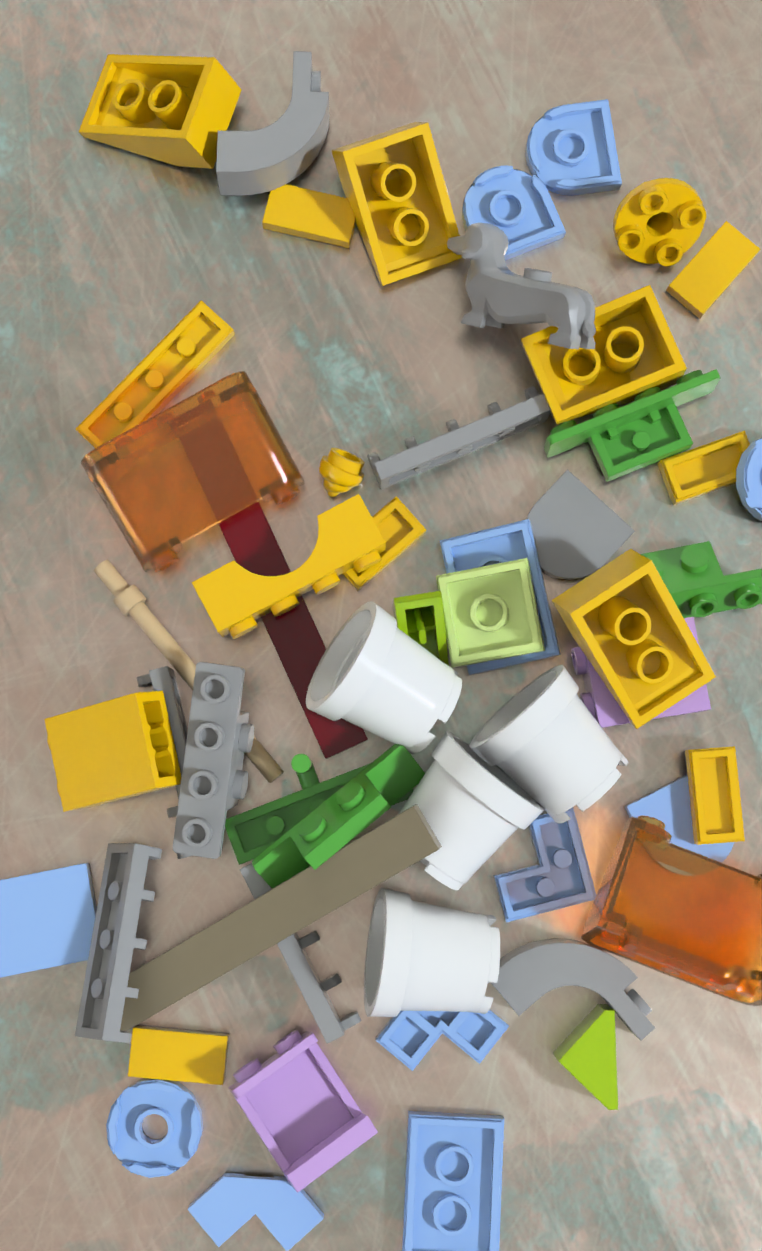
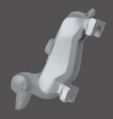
[447,222,596,349]

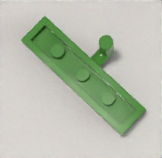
[225,754,413,865]

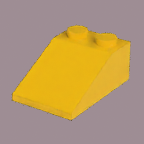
[79,54,242,169]
[331,122,462,286]
[521,285,687,424]
[552,549,716,729]

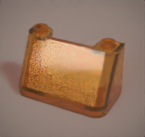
[81,371,305,573]
[581,815,762,1006]

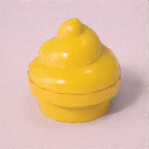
[319,448,365,497]

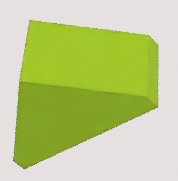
[393,591,449,666]
[553,1004,618,1110]

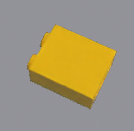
[44,691,182,812]

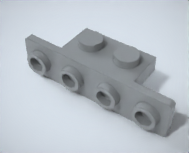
[173,662,254,859]

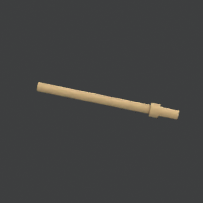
[94,559,284,783]

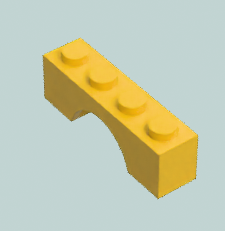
[191,494,386,639]

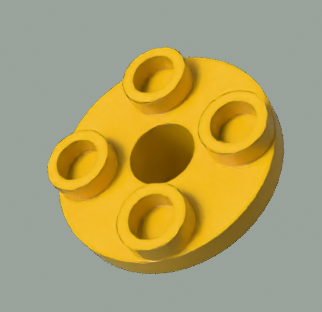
[613,178,706,266]

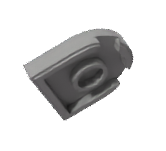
[526,469,635,580]

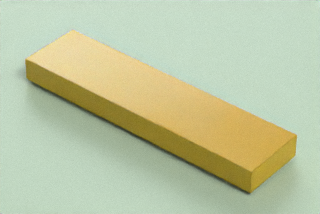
[76,300,235,463]

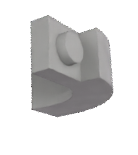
[216,51,330,196]
[491,938,655,1041]

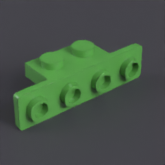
[544,369,721,482]
[641,541,762,618]
[252,744,425,889]

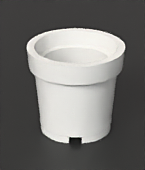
[306,601,462,754]
[469,665,628,824]
[398,731,544,890]
[364,888,500,1017]

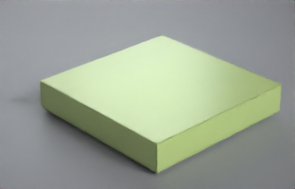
[436,558,545,668]

